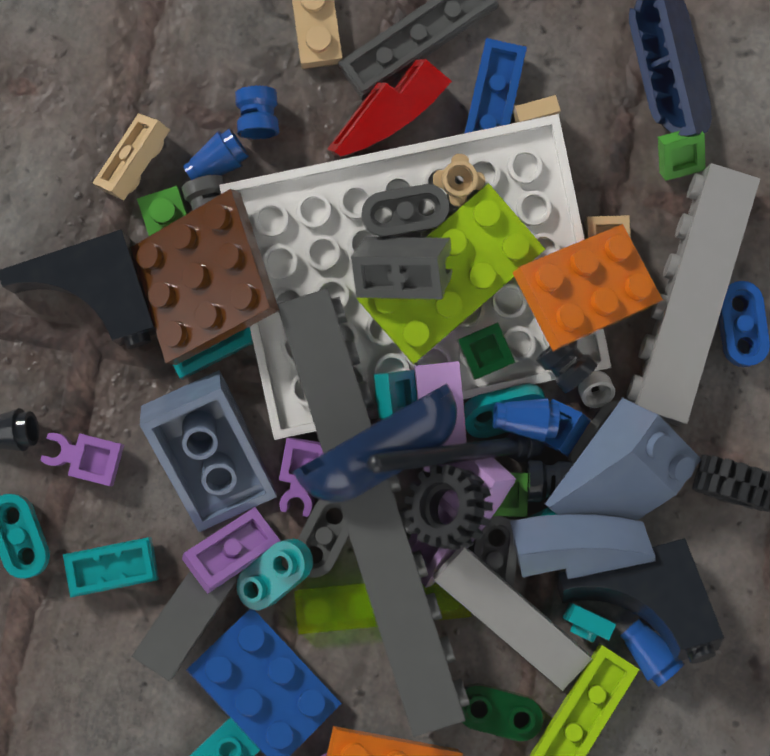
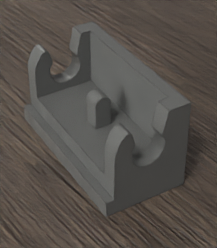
[351,237,452,299]

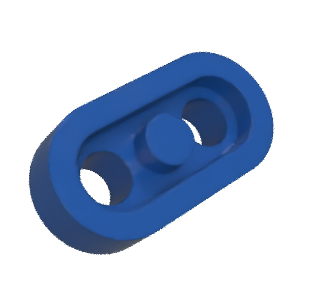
[719,281,770,367]

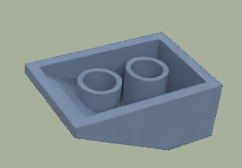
[140,370,277,532]
[545,398,702,520]

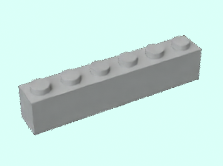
[626,163,761,426]

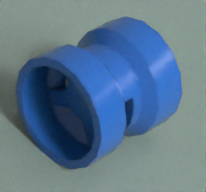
[235,86,279,140]

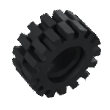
[692,455,770,512]
[404,464,493,550]

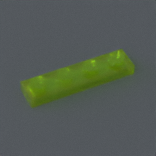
[294,582,472,635]

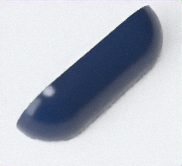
[629,0,712,136]
[292,383,457,502]

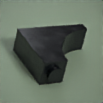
[0,229,156,349]
[557,538,724,664]

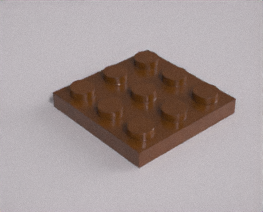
[130,189,280,365]

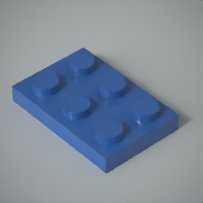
[186,609,342,756]

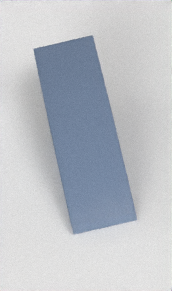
[510,514,655,579]

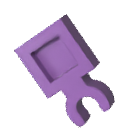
[41,433,124,486]
[279,436,323,517]

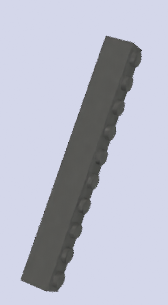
[278,288,470,737]

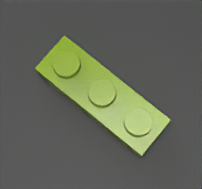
[530,643,640,756]

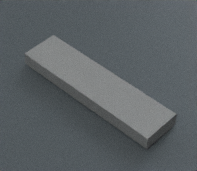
[433,546,592,691]

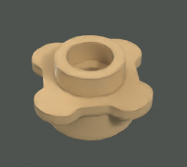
[433,154,485,207]

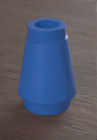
[183,128,249,180]
[493,398,560,442]
[620,619,684,687]

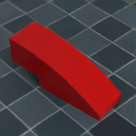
[327,59,452,157]

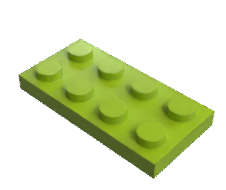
[356,183,546,364]

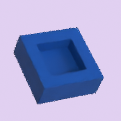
[544,399,591,457]

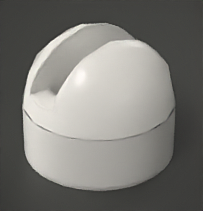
[578,370,615,408]

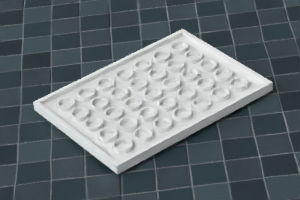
[219,114,612,440]

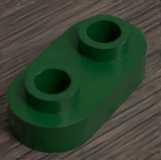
[461,683,543,742]

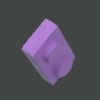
[182,507,281,594]

